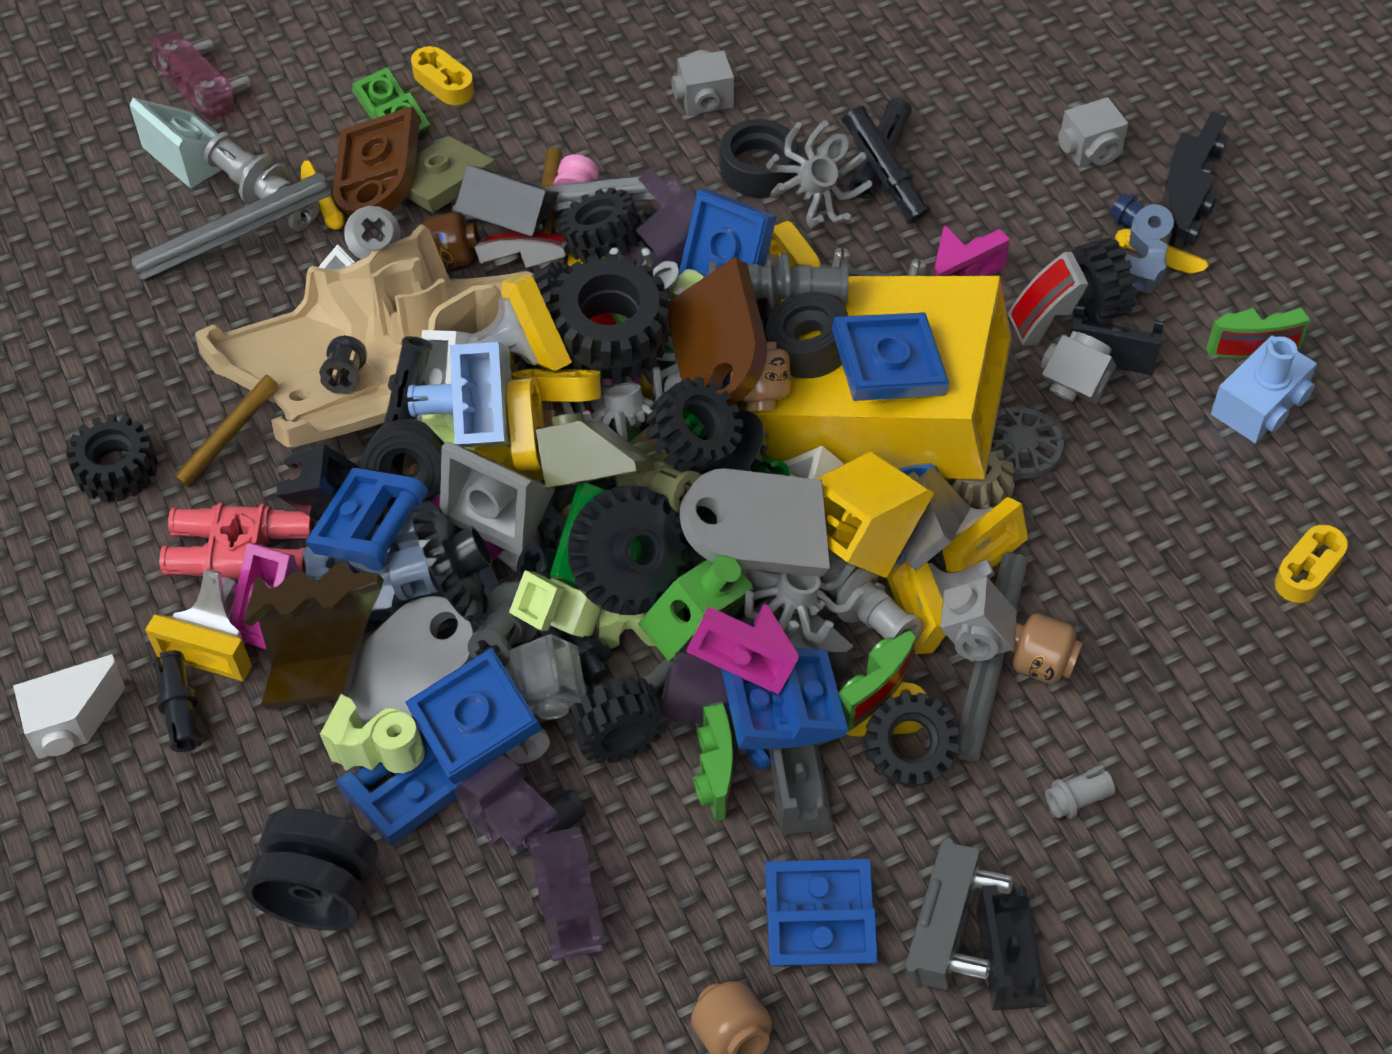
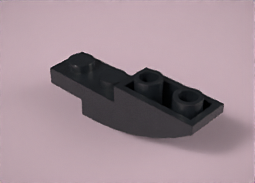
[1162,111,1229,251]

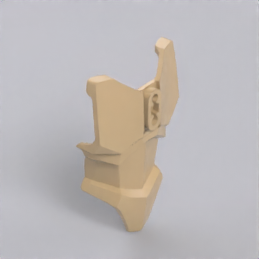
[195,225,534,447]

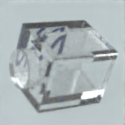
[509,634,585,719]

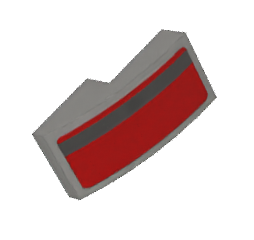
[475,232,570,269]
[1008,252,1088,346]

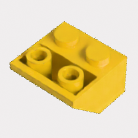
[816,452,934,578]

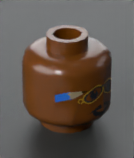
[421,212,481,271]

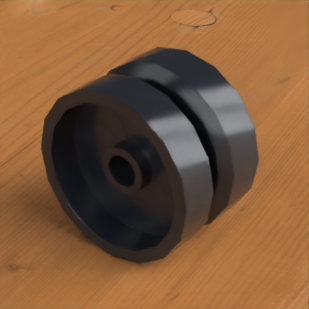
[243,809,379,930]

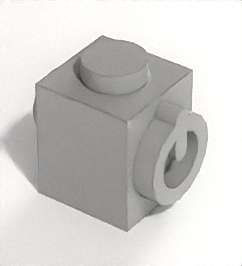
[672,50,734,115]
[1058,97,1128,167]
[1041,331,1116,405]
[940,577,1017,662]

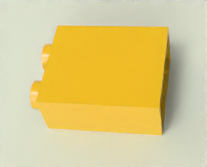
[736,276,1012,480]

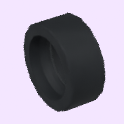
[720,119,798,197]

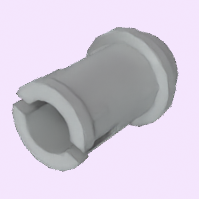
[1045,765,1115,819]

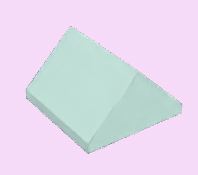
[130,98,233,189]

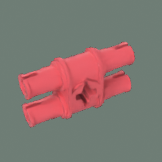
[159,503,315,580]

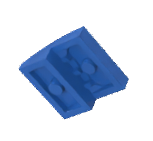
[721,647,848,749]
[765,859,877,967]

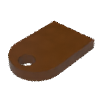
[333,106,420,217]
[669,256,767,407]

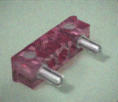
[151,31,250,121]

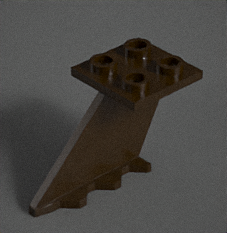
[243,563,384,709]

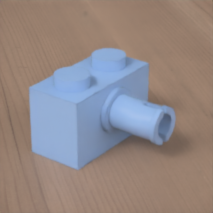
[1211,335,1317,443]
[407,342,511,448]

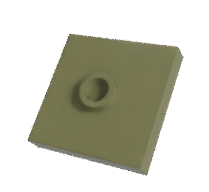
[406,136,499,213]

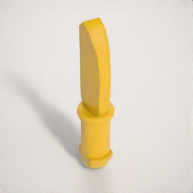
[301,161,345,230]
[1115,229,1210,273]

